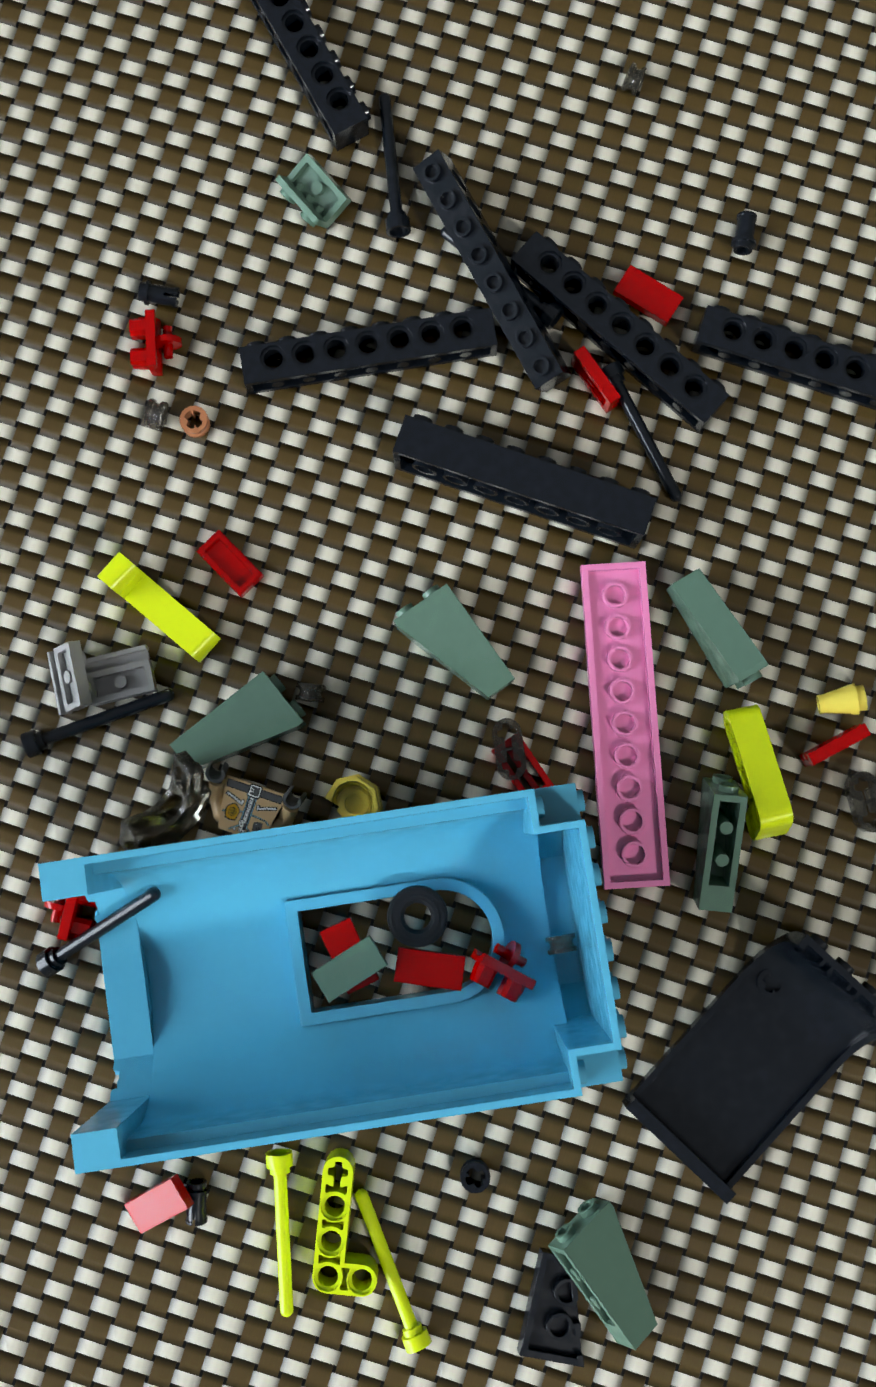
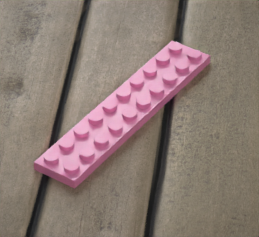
[580,561,670,890]

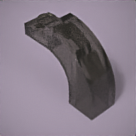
[119,751,211,851]

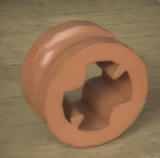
[179,406,210,438]

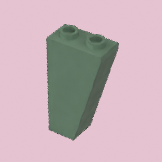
[666,568,768,689]
[393,583,515,700]
[169,671,307,772]
[693,774,748,913]
[548,1198,658,1350]

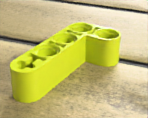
[97,552,221,663]
[723,704,793,841]
[312,1148,379,1297]

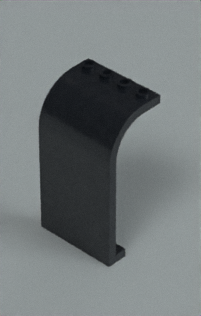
[622,931,876,1204]

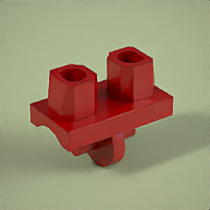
[129,309,182,376]
[44,896,97,941]
[469,941,537,1003]

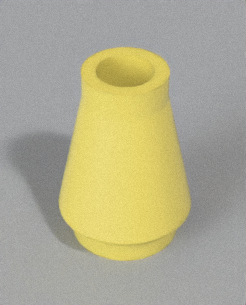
[816,683,868,715]

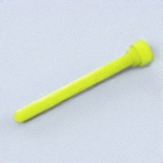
[265,1148,294,1317]
[355,1188,432,1354]

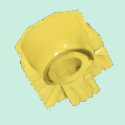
[325,774,383,817]

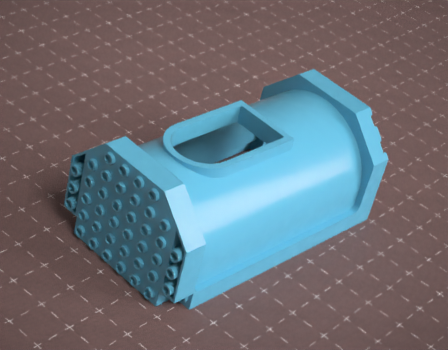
[38,783,627,1174]

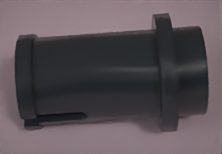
[731,211,757,255]
[138,280,180,308]
[185,1178,210,1226]

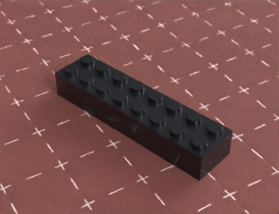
[393,414,657,549]

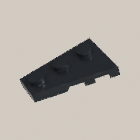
[517,1247,584,1367]

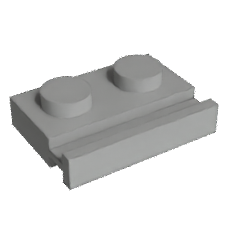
[47,640,93,715]
[85,644,158,706]

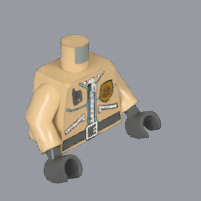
[205,760,307,834]

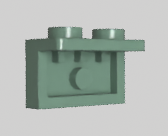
[275,153,352,229]

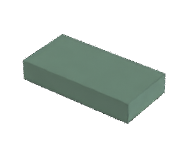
[311,935,388,1003]

